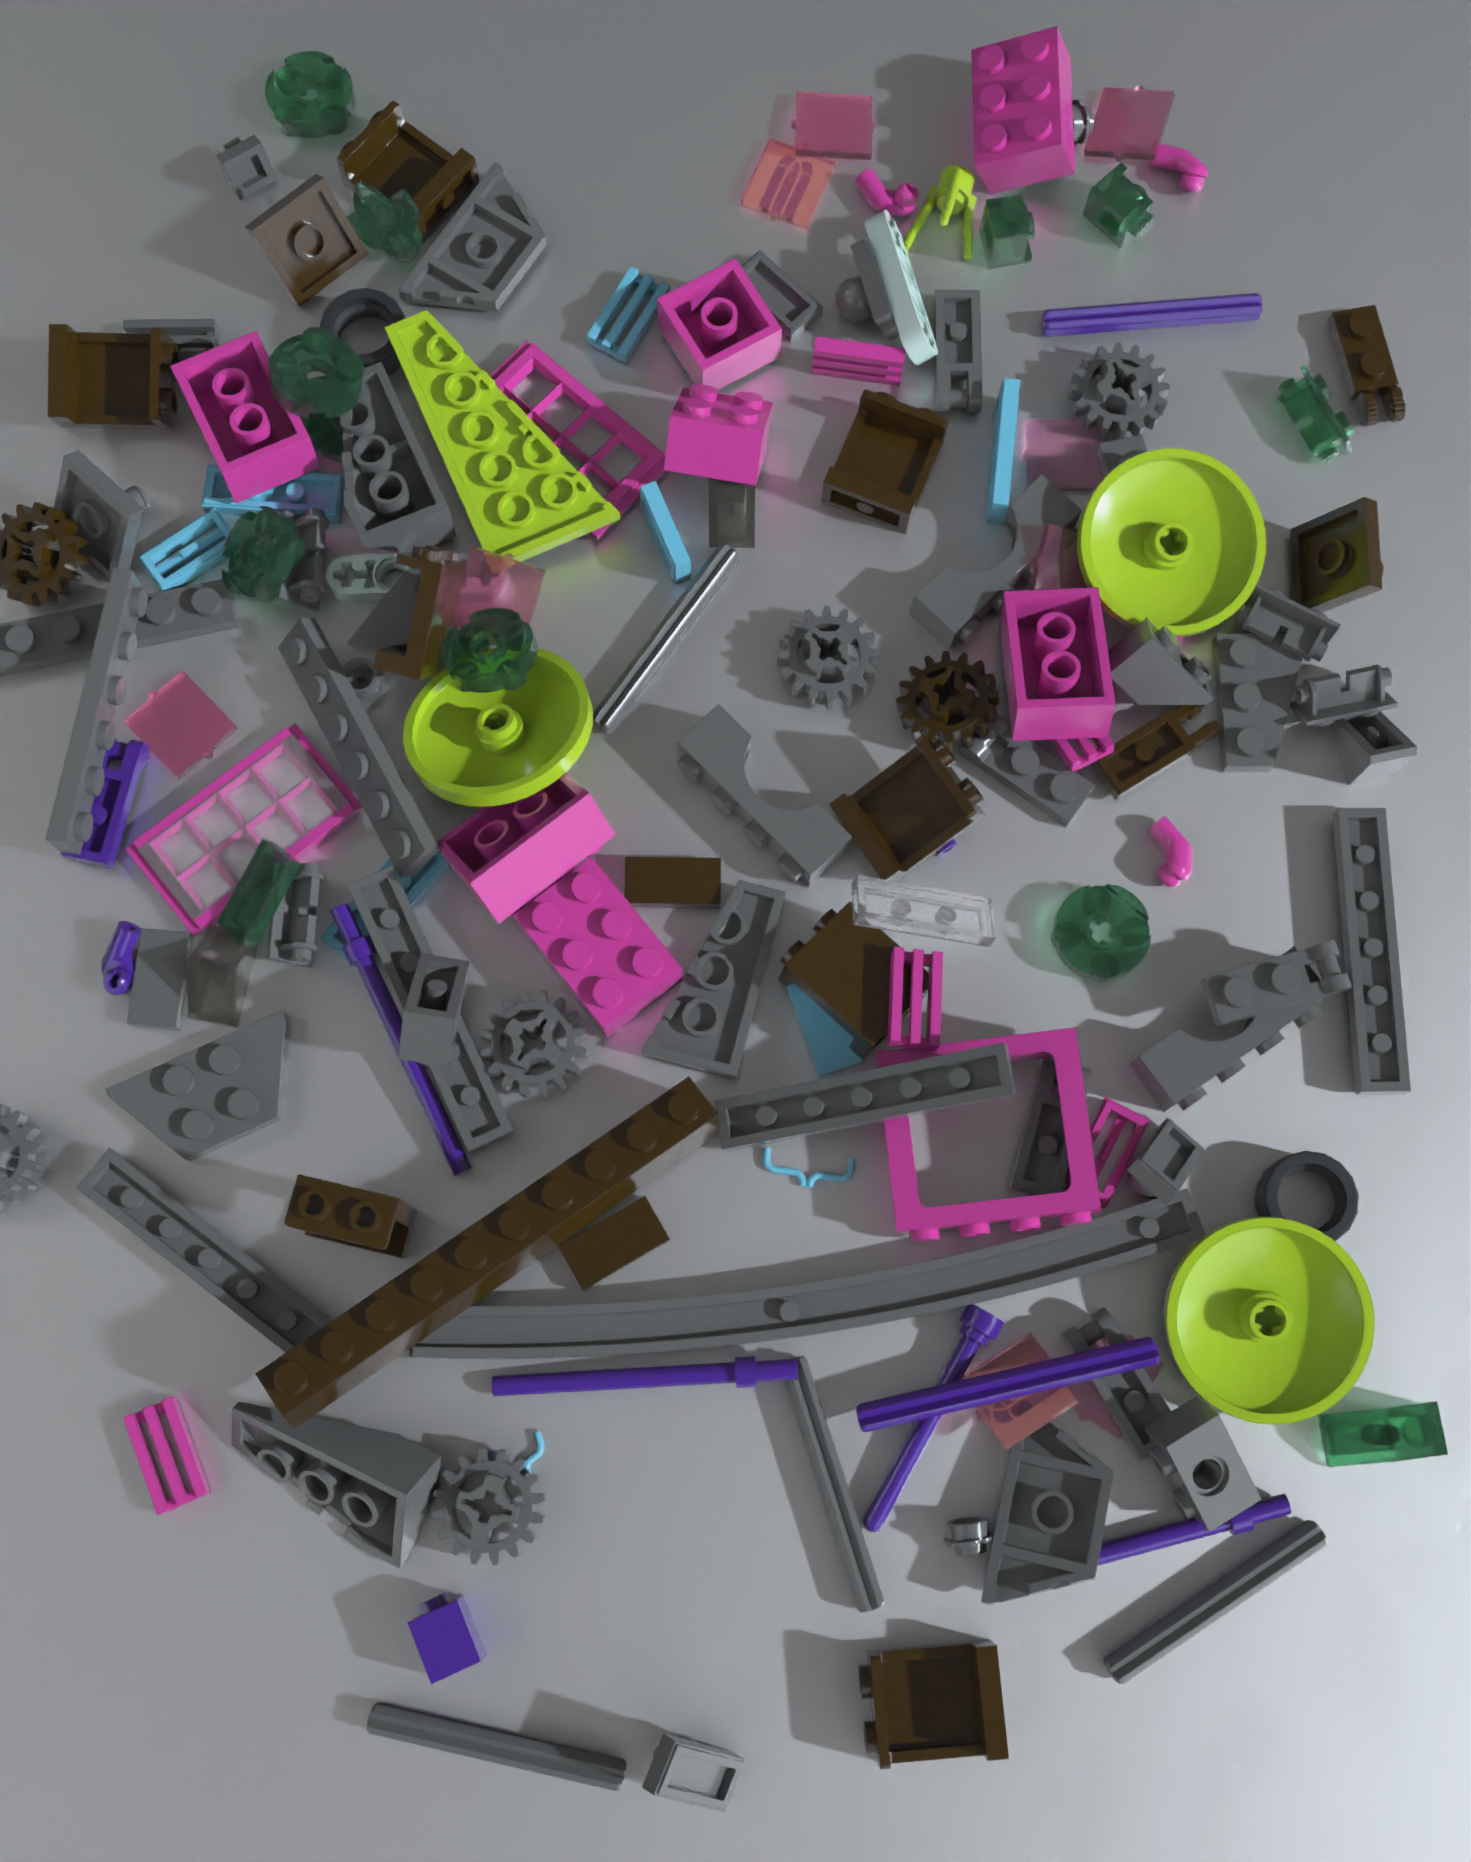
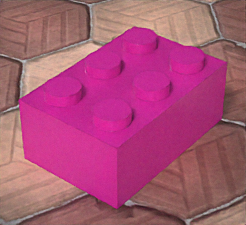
[971,26,1075,194]
[170,331,321,504]
[999,587,1116,741]
[437,773,616,924]
[513,856,683,1039]

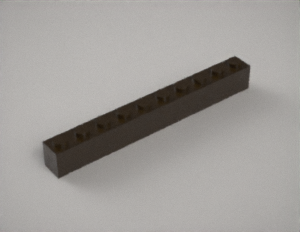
[255,1076,719,1428]

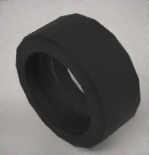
[320,288,405,376]
[1255,1151,1359,1241]

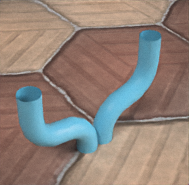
[488,1431,544,1475]

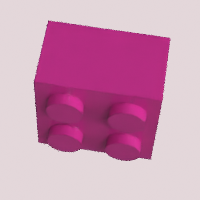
[657,258,782,390]
[664,384,773,486]

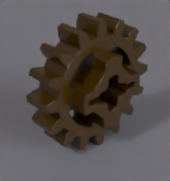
[0,502,88,607]
[896,651,1000,752]

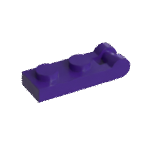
[61,737,149,869]

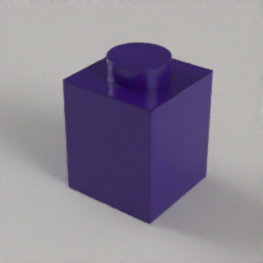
[407,1592,487,1684]

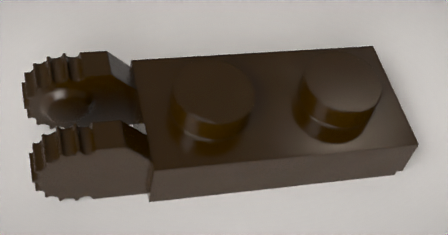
[1328,305,1406,427]
[1090,705,1223,801]

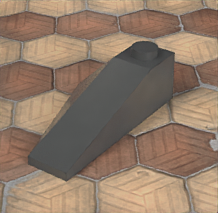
[338,362,457,552]
[231,1402,442,1569]

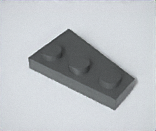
[1212,633,1302,772]

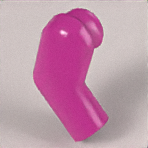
[1149,142,1208,193]
[855,169,919,216]
[1147,816,1192,888]

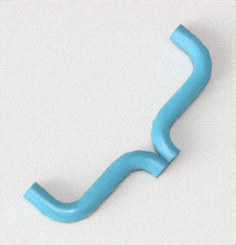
[762,1147,856,1188]

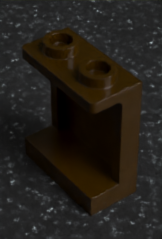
[336,100,480,244]
[48,324,179,430]
[821,389,949,534]
[373,545,466,680]
[829,735,986,884]
[778,901,928,1060]
[284,1174,417,1259]
[858,1640,1009,1770]

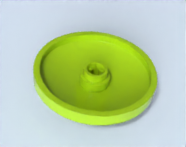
[1077,448,1266,638]
[403,646,593,807]
[1164,1216,1375,1425]

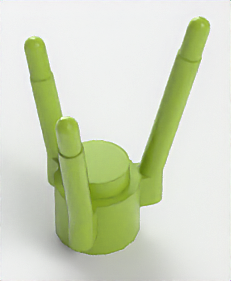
[903,165,977,260]

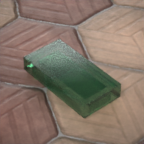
[217,839,302,948]

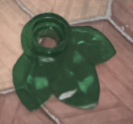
[347,180,422,264]

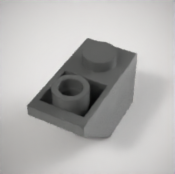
[1108,618,1214,705]

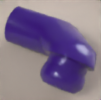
[101,921,141,995]

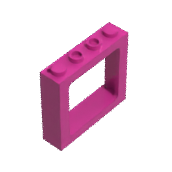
[876,1027,1101,1242]

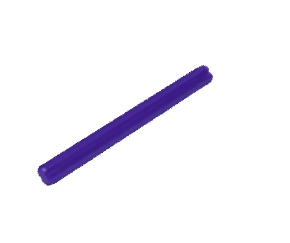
[856,1337,1159,1432]

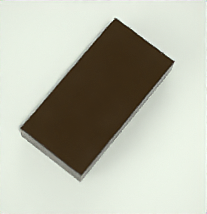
[624,857,721,908]
[558,1196,670,1291]

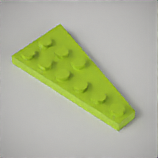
[385,310,621,573]

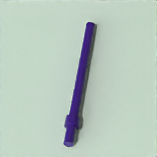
[330,903,472,1176]
[492,1356,798,1396]
[1098,1493,1291,1566]

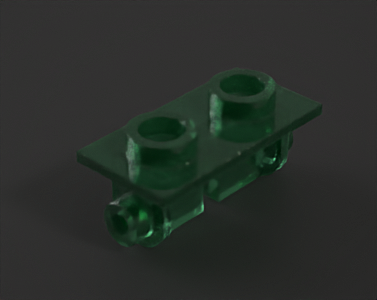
[1278,364,1355,464]

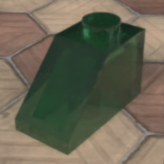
[1317,1401,1448,1467]

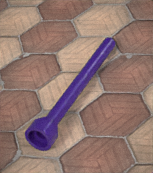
[863,1304,1004,1532]

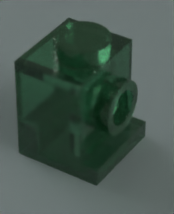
[1083,162,1156,249]
[979,194,1035,269]

